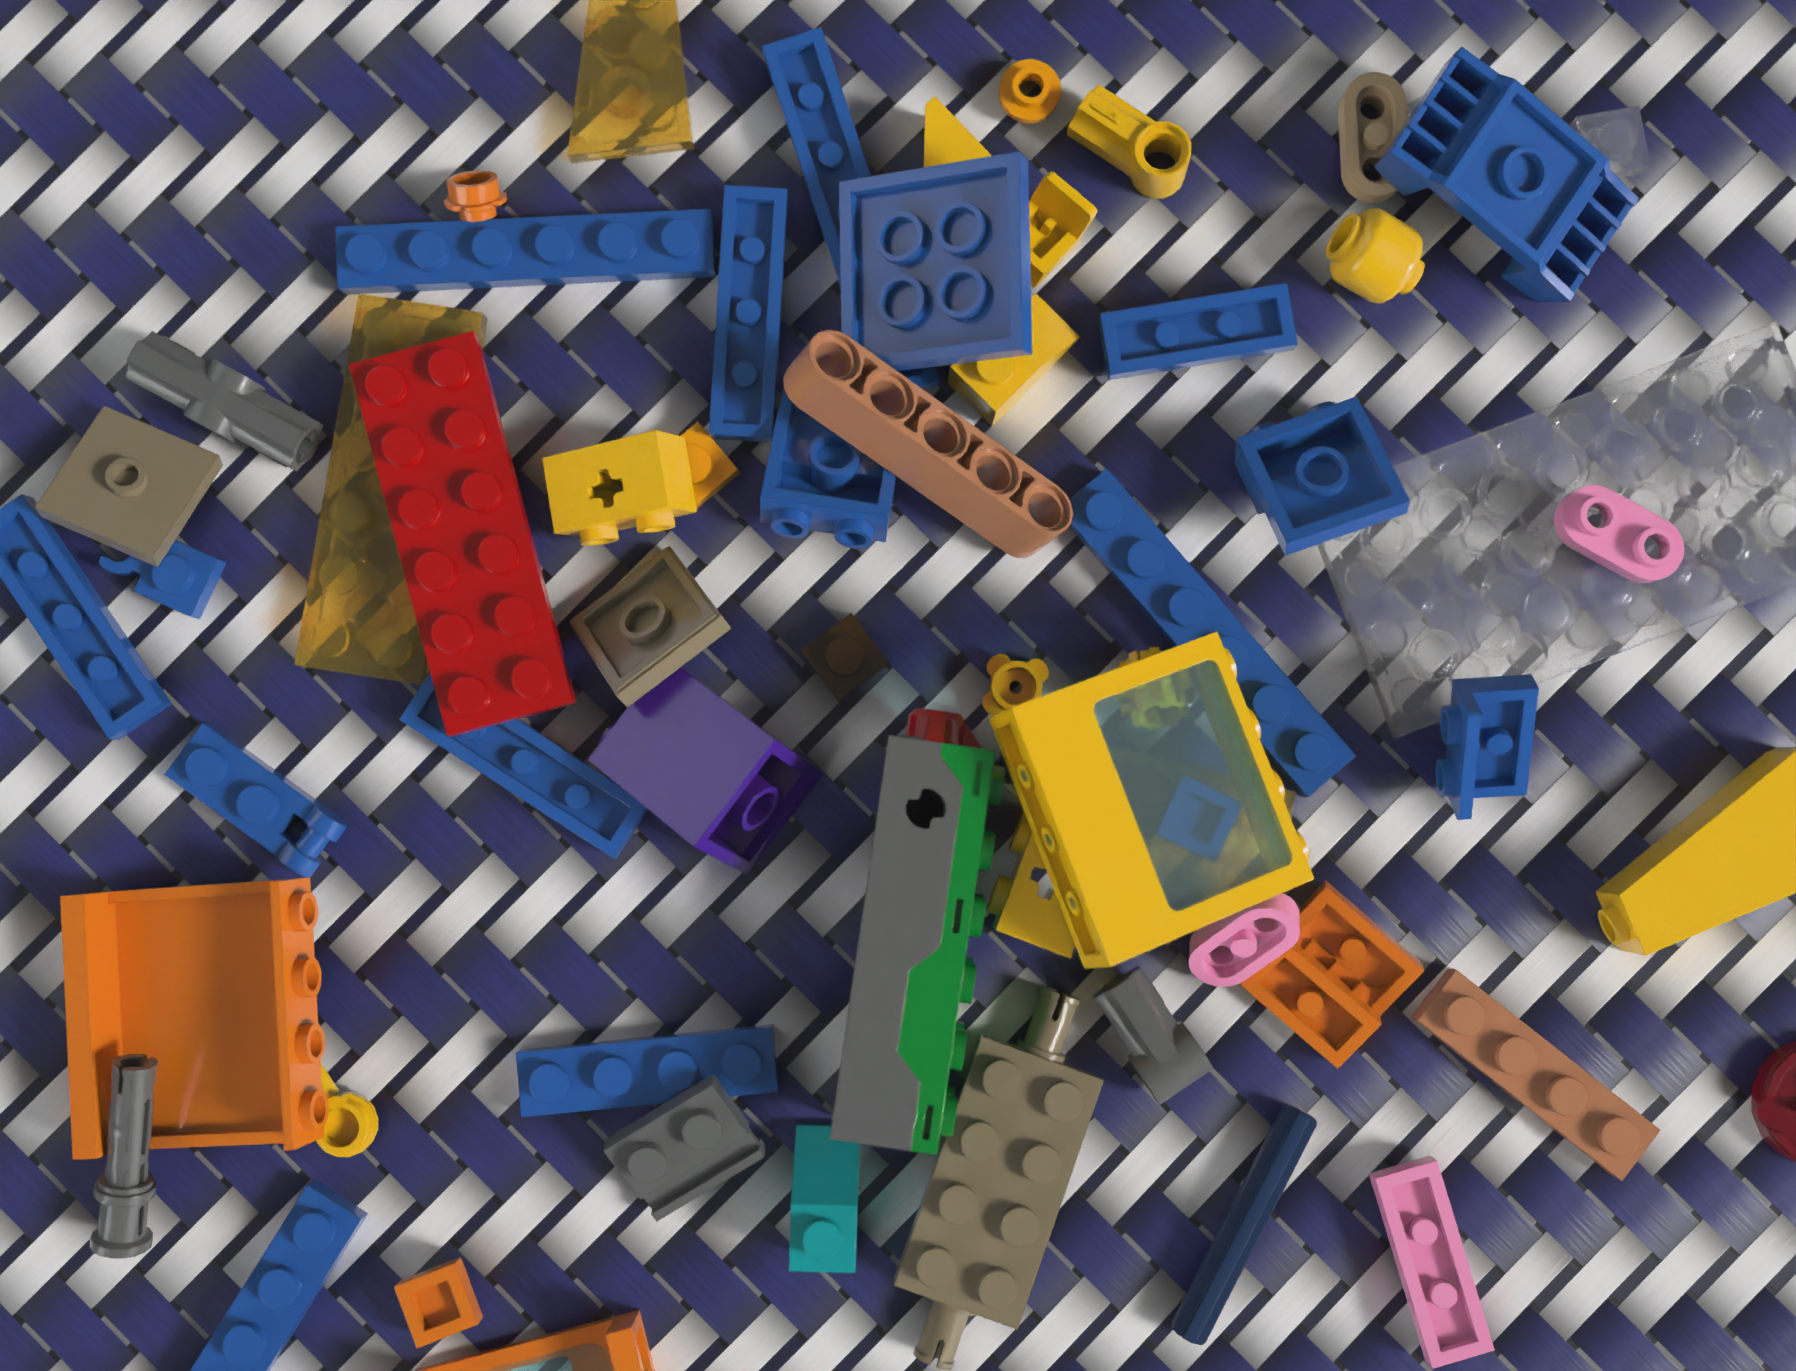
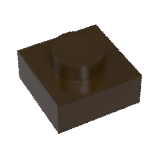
[801,613,889,702]

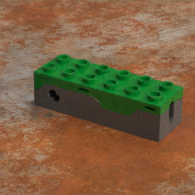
[830,708,1005,1155]

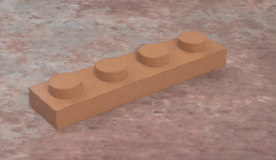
[1411,967,1660,1181]

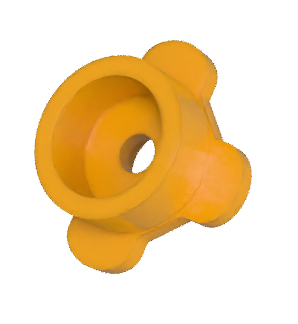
[982,654,1049,716]

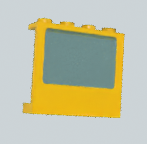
[988,631,1314,969]

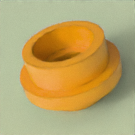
[998,59,1061,124]

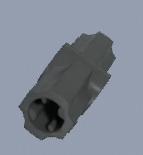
[125,331,324,471]

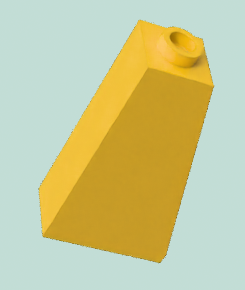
[1595,747,1796,956]

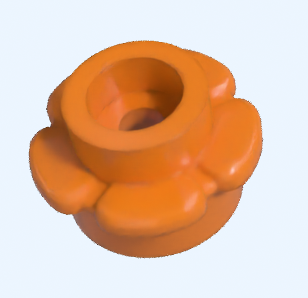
[444,170,507,222]

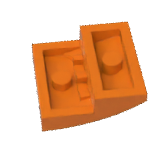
[1240,880,1424,1069]

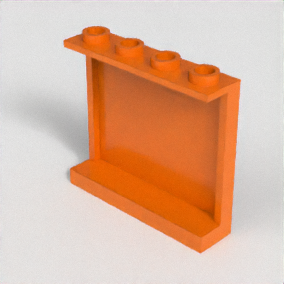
[60,877,329,1160]

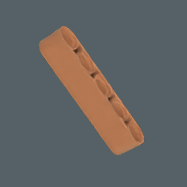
[783,330,1073,558]

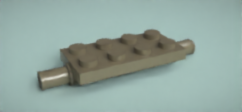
[894,986,1104,1370]

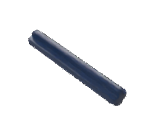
[1172,1104,1317,1345]

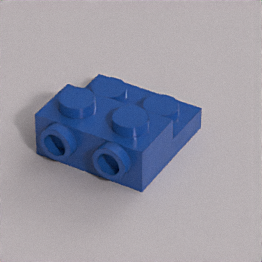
[760,389,896,549]
[1234,396,1410,556]

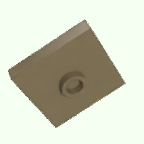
[35,406,223,567]
[569,545,732,708]

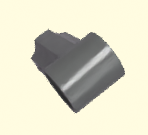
[1093,966,1213,1105]

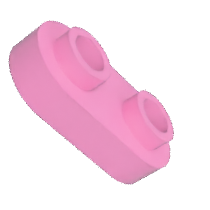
[1554,485,1684,583]
[1189,893,1300,987]

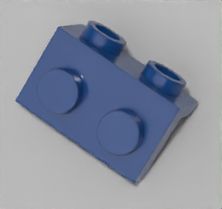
[1435,674,1539,820]

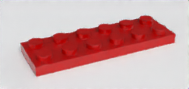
[349,331,577,737]

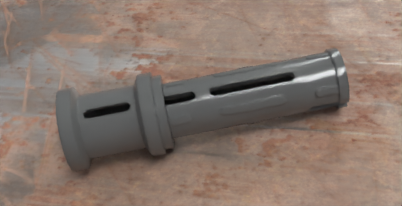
[90,1054,158,1259]

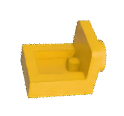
[1029,171,1097,288]

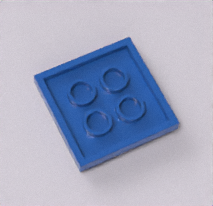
[839,151,1032,371]

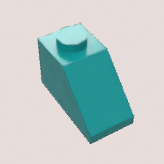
[789,1123,860,1273]

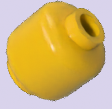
[1326,208,1425,304]

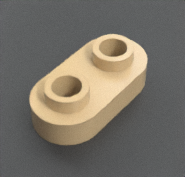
[1338,72,1408,203]

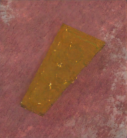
[568,0,694,163]

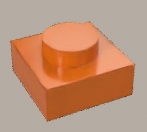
[394,1257,483,1348]

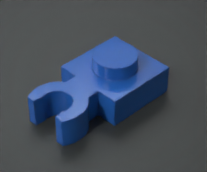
[98,540,227,619]

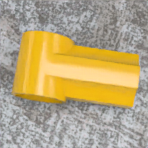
[1067,84,1191,199]

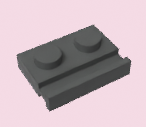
[603,1074,765,1222]

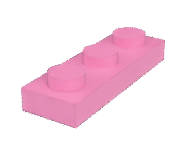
[1369,1155,1495,1369]

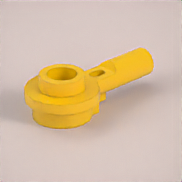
[316,1061,378,1157]

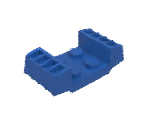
[1375,47,1639,302]

